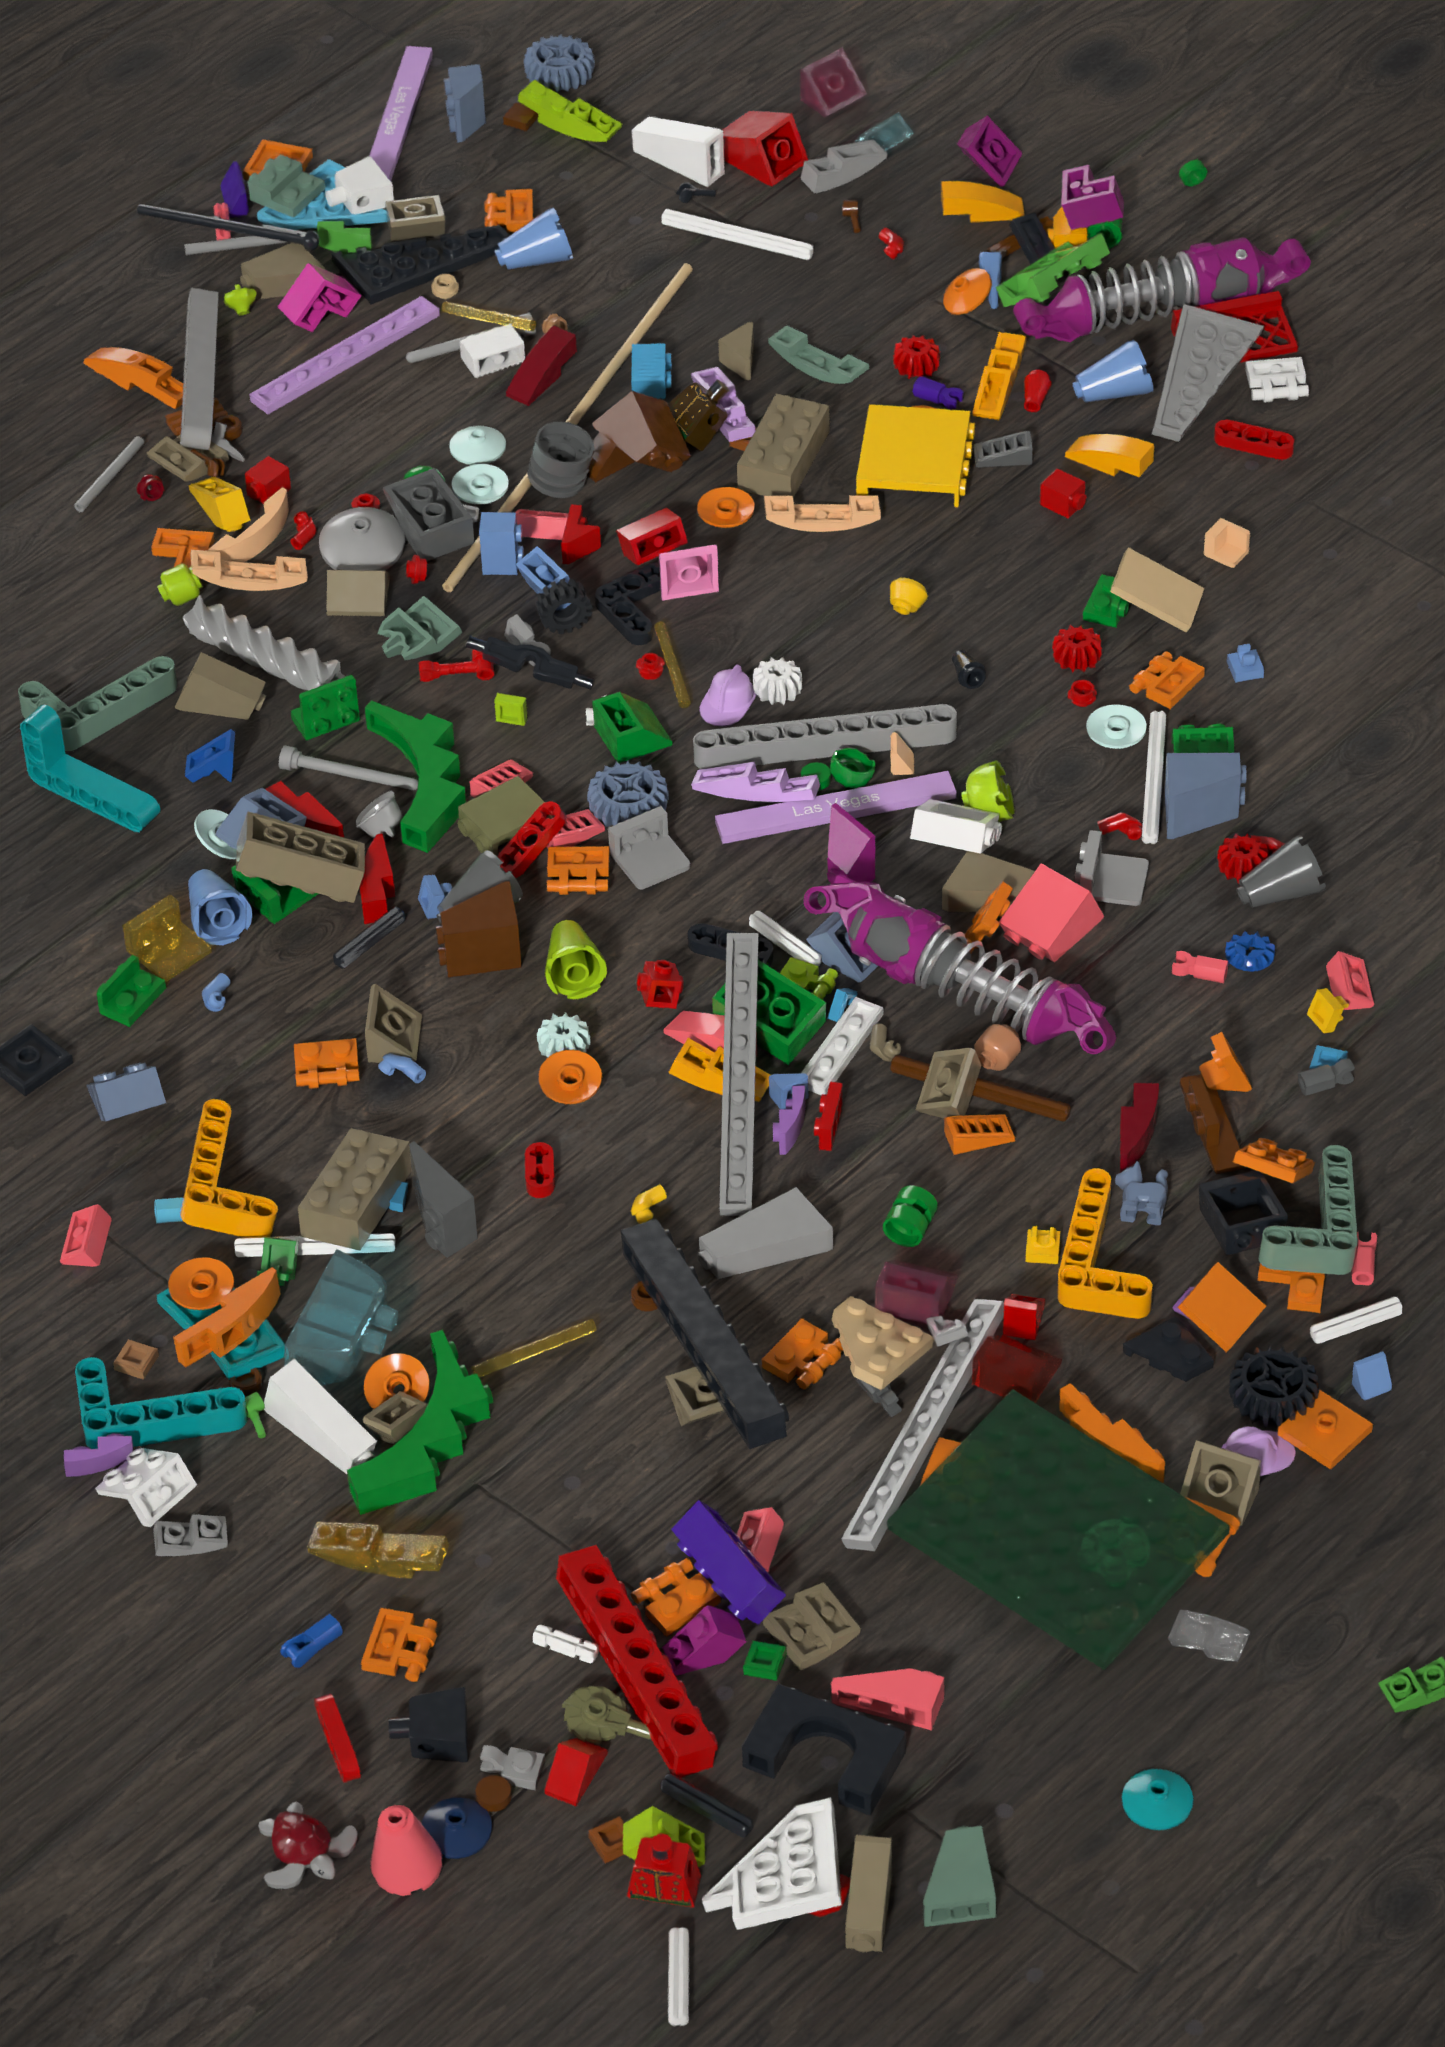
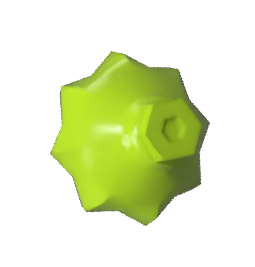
[224,285,256,316]

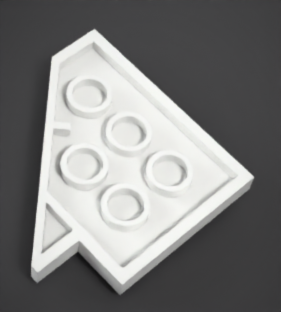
[702,1798,842,1930]

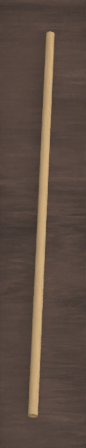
[442,263,693,592]

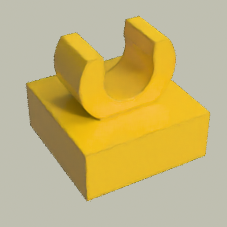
[1307,988,1349,1033]
[1026,1226,1060,1264]

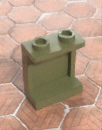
[457,776,553,856]

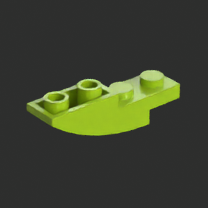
[518,80,622,142]

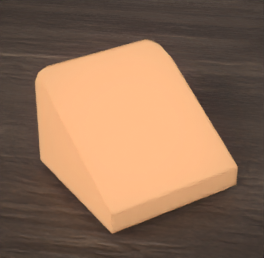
[890,732,914,775]

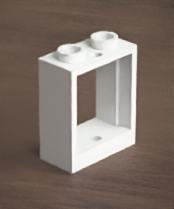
[910,799,1002,854]

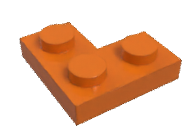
[151,528,215,579]
[1258,1263,1325,1313]

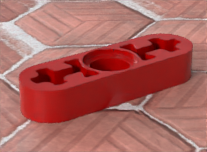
[1214,420,1294,460]
[497,801,566,878]
[314,1694,361,1783]

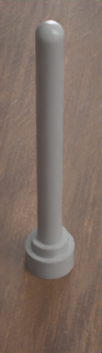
[406,312,536,363]
[279,745,419,790]

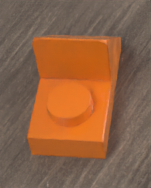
[1199,1032,1252,1092]

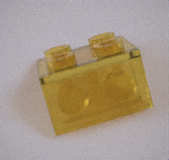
[122,894,212,982]

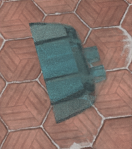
[285,1249,398,1385]

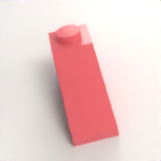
[664,1011,757,1056]
[831,1668,944,1731]

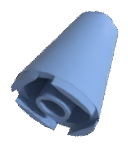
[495,207,573,269]
[1072,340,1153,402]
[188,869,253,945]

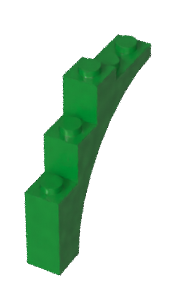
[365,701,466,853]
[347,1330,493,1515]

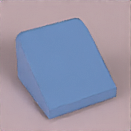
[769,1073,808,1109]
[1352,1352,1392,1400]

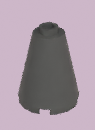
[1236,835,1326,908]
[436,850,523,923]

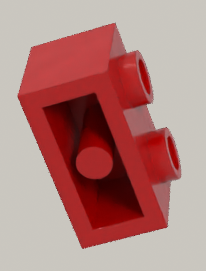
[616,508,688,566]

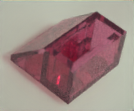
[875,1260,958,1324]

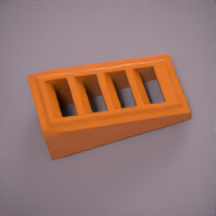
[944,1114,1015,1155]

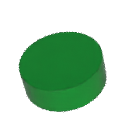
[1179,160,1207,186]
[801,762,831,791]

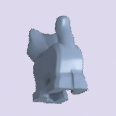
[1115,1161,1168,1225]

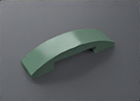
[768,326,869,384]

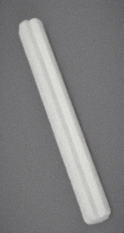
[234,1233,396,1257]

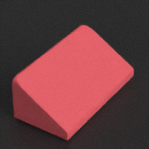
[515,509,568,540]
[1326,951,1374,1010]
[60,1204,112,1267]
[737,1507,784,1572]

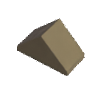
[718,323,754,380]
[363,1391,428,1446]

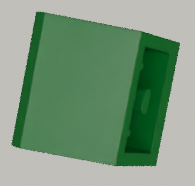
[592,692,672,763]

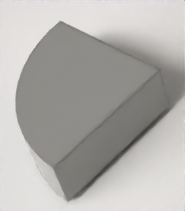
[926,1316,968,1347]

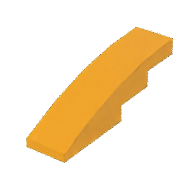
[972,332,1026,420]

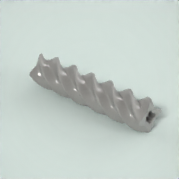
[183,595,346,690]

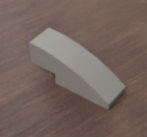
[801,140,887,193]

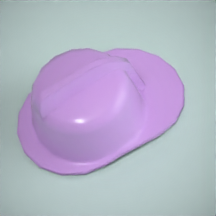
[699,665,757,727]
[1221,1426,1296,1476]

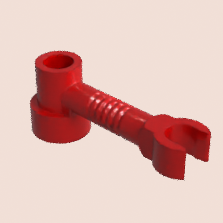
[419,650,495,682]

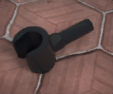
[676,182,716,203]

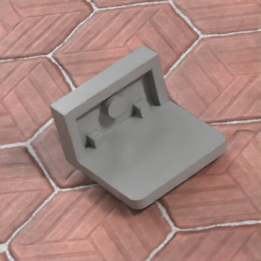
[608,806,690,889]
[1075,830,1149,906]

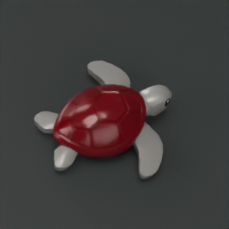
[259,1802,357,1889]

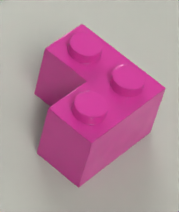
[278,262,361,332]

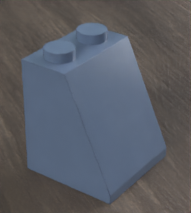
[1165,753,1246,839]

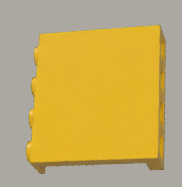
[856,404,975,507]

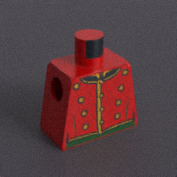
[627,1834,701,1908]

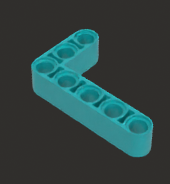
[20,704,161,832]
[75,1357,248,1449]

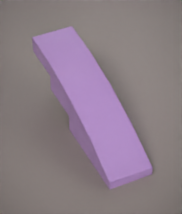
[691,367,755,442]
[691,762,820,802]

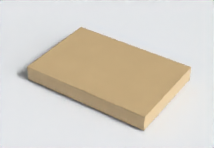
[1110,548,1204,633]

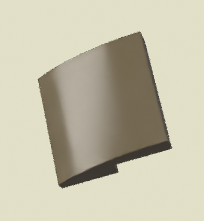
[147,434,229,482]
[763,1582,861,1671]

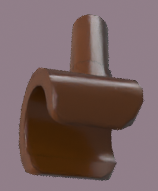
[843,200,861,233]
[190,449,225,477]

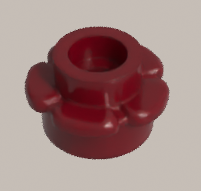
[136,474,164,501]

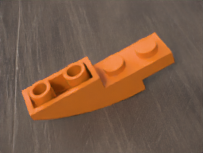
[84,347,183,409]
[173,1267,281,1367]
[1059,1383,1165,1485]

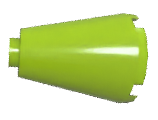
[545,920,607,999]

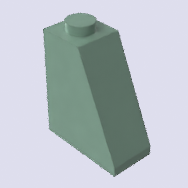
[923,1826,996,1927]

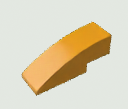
[941,181,1024,222]
[1065,434,1154,477]
[669,1038,770,1102]

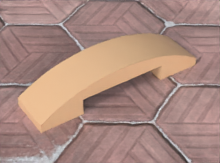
[208,488,289,563]
[764,496,881,532]
[190,550,308,591]

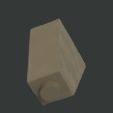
[240,243,325,299]
[175,652,266,720]
[942,851,1035,912]
[846,1835,892,1952]

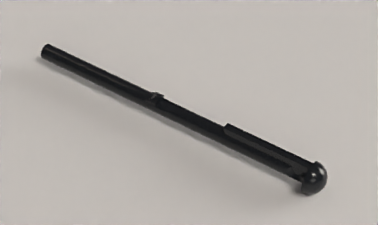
[137,204,320,251]

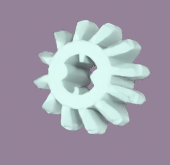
[537,1012,590,1058]

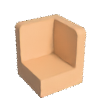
[1204,518,1250,568]

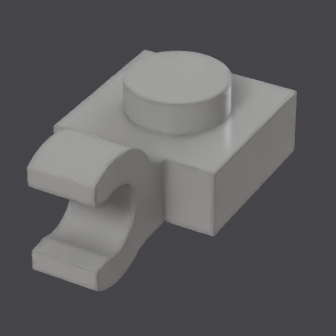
[504,614,551,666]
[480,1746,544,1790]

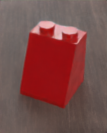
[722,111,808,186]

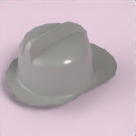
[356,791,403,839]

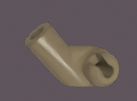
[870,1024,901,1062]

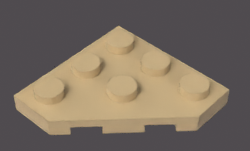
[832,1296,934,1390]

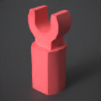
[1172,951,1228,983]
[1352,1232,1377,1286]

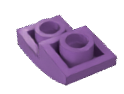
[773,1086,805,1155]
[64,1433,133,1477]

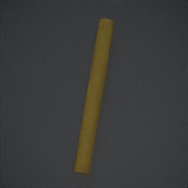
[441,301,536,331]
[655,621,691,708]
[472,1319,596,1377]

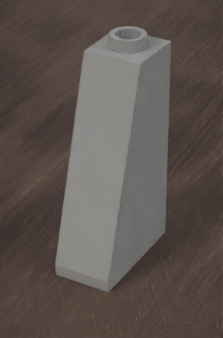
[698,1187,833,1279]

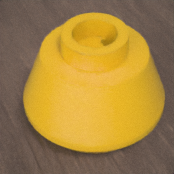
[890,578,928,615]

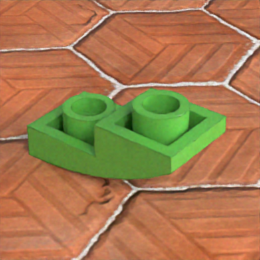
[317,221,373,254]
[1378,1657,1445,1713]

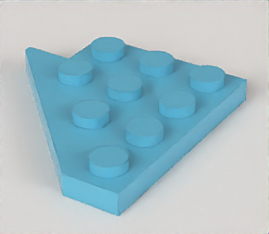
[257,159,388,230]

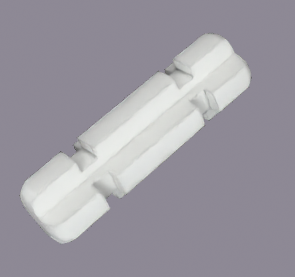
[533,1624,599,1663]

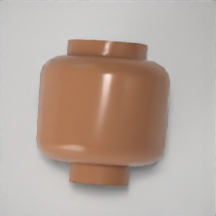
[974,1024,1021,1071]

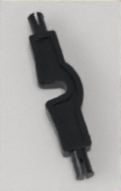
[466,636,595,690]

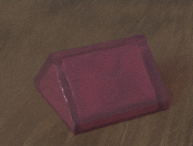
[800,47,867,117]

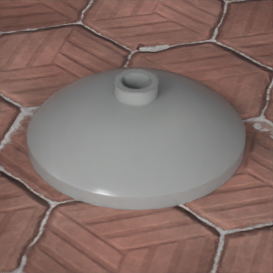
[319,507,405,571]

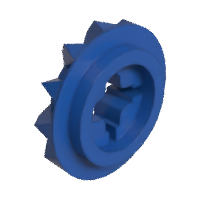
[1225,931,1275,971]

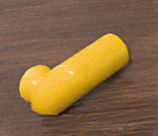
[631,1184,667,1224]

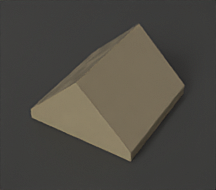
[385,195,445,242]
[327,570,390,616]
[365,984,422,1063]
[916,1048,981,1118]
[665,1367,725,1426]
[1177,1440,1261,1526]

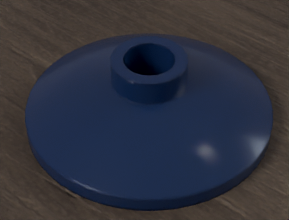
[421,1798,492,1859]

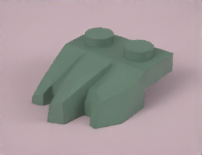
[378,596,462,660]

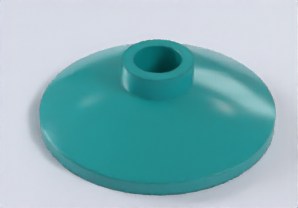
[1122,1769,1193,1830]

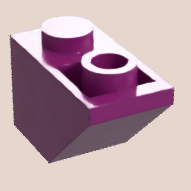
[662,1605,747,1676]

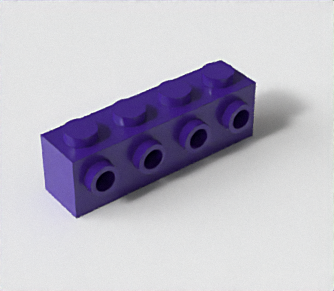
[671,1500,786,1625]

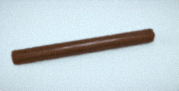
[890,1055,1071,1122]

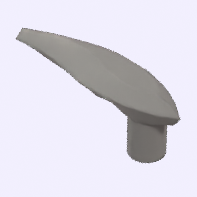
[211,422,245,462]

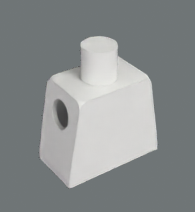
[325,156,394,214]

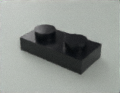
[1009,213,1055,265]

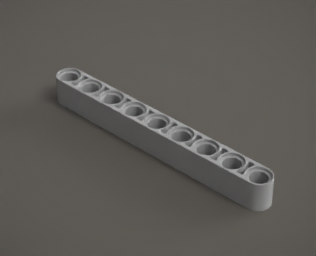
[180,288,218,450]
[693,704,957,769]

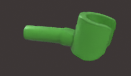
[245,1392,266,1438]

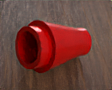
[1024,370,1052,412]

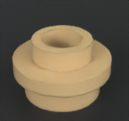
[431,274,459,299]

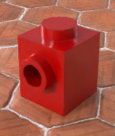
[245,456,291,504]
[1040,469,1086,518]

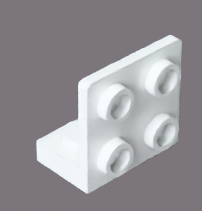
[95,1448,197,1527]

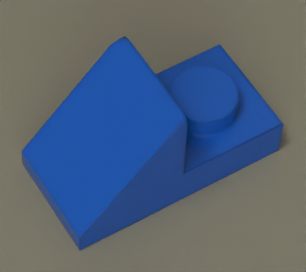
[185,729,235,783]

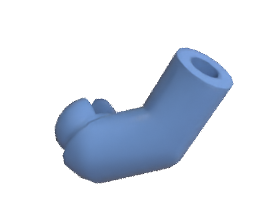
[202,973,230,1012]

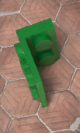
[291,675,360,741]
[231,865,318,924]

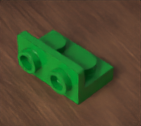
[1083,574,1129,628]
[1171,724,1234,753]
[97,955,166,1027]

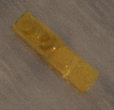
[307,1522,449,1578]

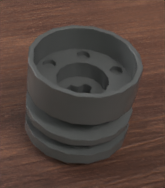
[527,422,594,498]

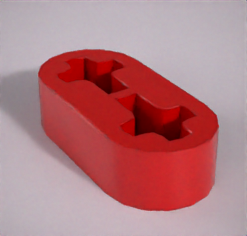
[525,1142,555,1198]

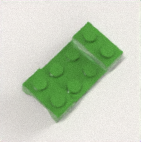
[995,233,1110,307]

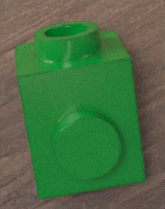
[257,1237,299,1286]

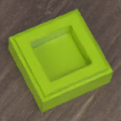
[495,693,527,726]

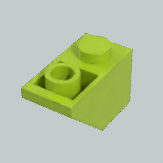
[623,1806,705,1867]

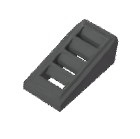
[973,431,1032,468]

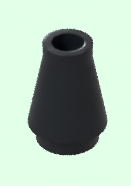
[952,650,986,689]

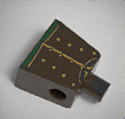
[668,380,729,451]

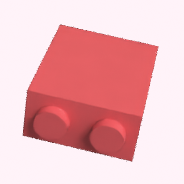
[999,863,1104,963]

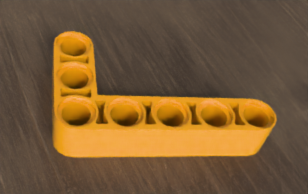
[180,1099,278,1238]
[1058,1168,1152,1319]

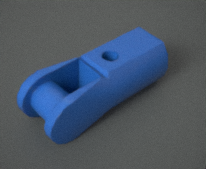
[280,1614,343,1668]

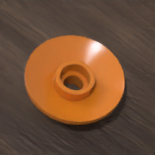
[943,268,992,315]
[697,487,755,528]
[539,1050,602,1104]
[168,1257,234,1310]
[364,1353,430,1410]

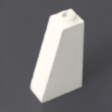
[632,117,724,187]
[264,1359,377,1474]

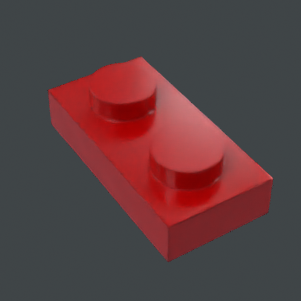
[814,1082,843,1151]

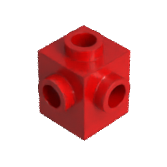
[637,960,684,1009]

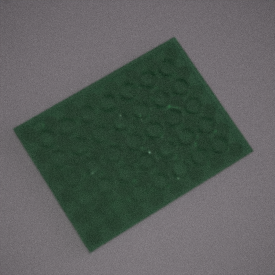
[887,1389,1230,1670]

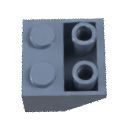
[444,64,486,143]
[216,788,307,850]
[87,1062,166,1121]

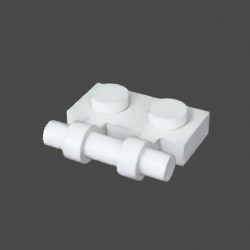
[1245,357,1309,402]

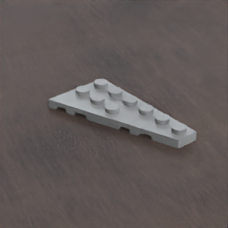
[1152,304,1264,442]

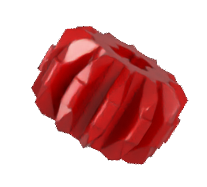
[893,335,940,379]
[1052,625,1102,673]
[1217,833,1268,884]

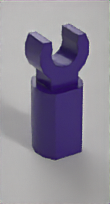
[913,376,963,410]

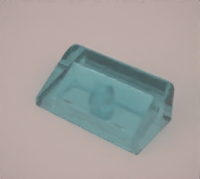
[854,112,914,152]

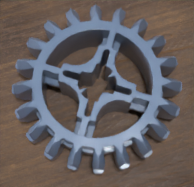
[524,35,595,92]
[587,761,669,827]

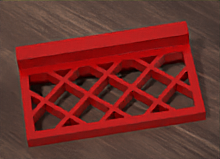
[1171,291,1298,363]

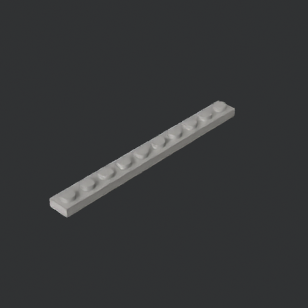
[719,933,758,1216]
[841,1299,1004,1551]

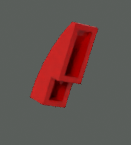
[265,781,344,838]
[360,833,395,924]

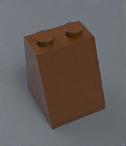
[592,391,691,472]
[436,881,521,978]

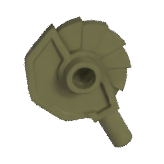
[562,1686,651,1744]

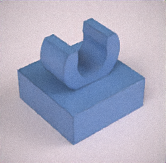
[1227,644,1264,682]
[418,875,453,919]

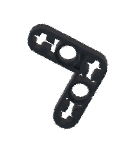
[595,562,661,645]
[687,923,773,967]

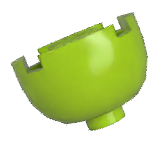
[962,760,1014,822]

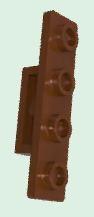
[1180,1074,1245,1174]

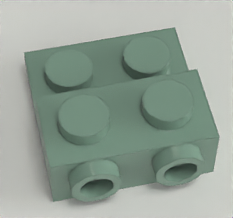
[248,154,325,218]

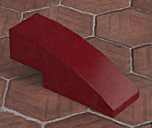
[506,325,577,406]
[1120,1083,1159,1173]

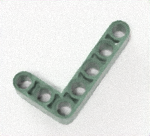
[18,656,177,751]
[1258,1145,1358,1275]

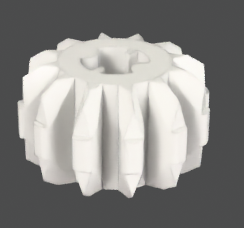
[753,657,802,705]

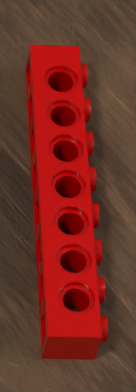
[556,1545,718,1778]

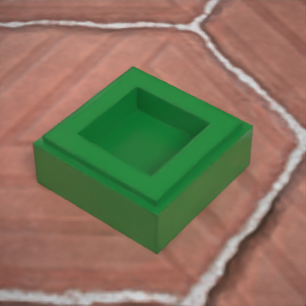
[743,1641,787,1681]

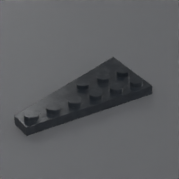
[331,225,510,304]

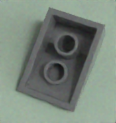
[383,468,474,561]
[409,1141,478,1258]

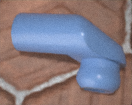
[378,1053,426,1083]

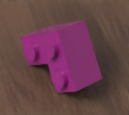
[1061,165,1124,230]

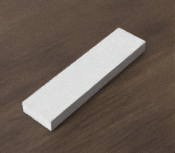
[801,997,883,1095]

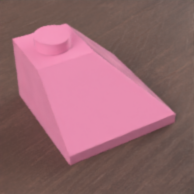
[659,545,719,601]

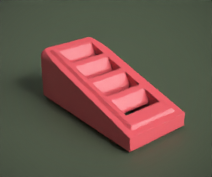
[470,759,533,798]
[538,809,605,848]

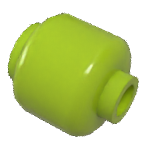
[157,563,203,606]

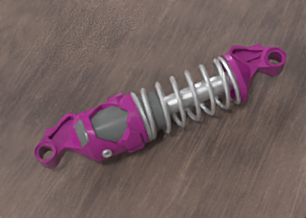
[1013,237,1311,342]
[803,874,1116,1054]

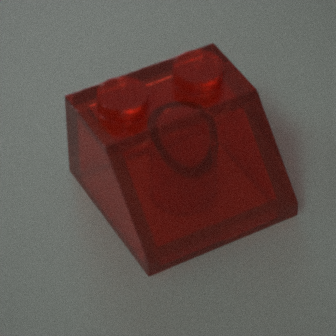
[972,1335,1062,1409]

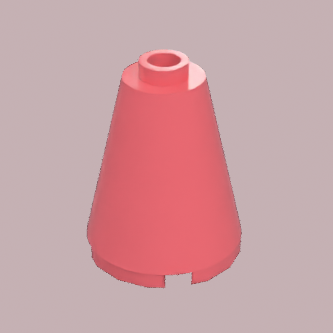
[371,1805,442,1896]

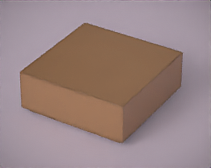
[113,1339,159,1380]

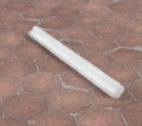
[661,209,814,260]
[1142,711,1166,844]

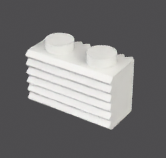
[460,324,525,378]

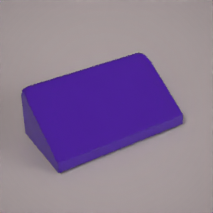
[221,161,249,218]

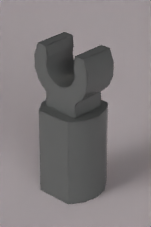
[1298,1059,1355,1096]
[855,1377,902,1418]

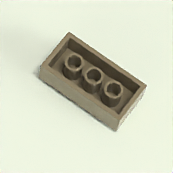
[737,394,830,498]
[236,811,365,903]
[298,1128,412,1251]

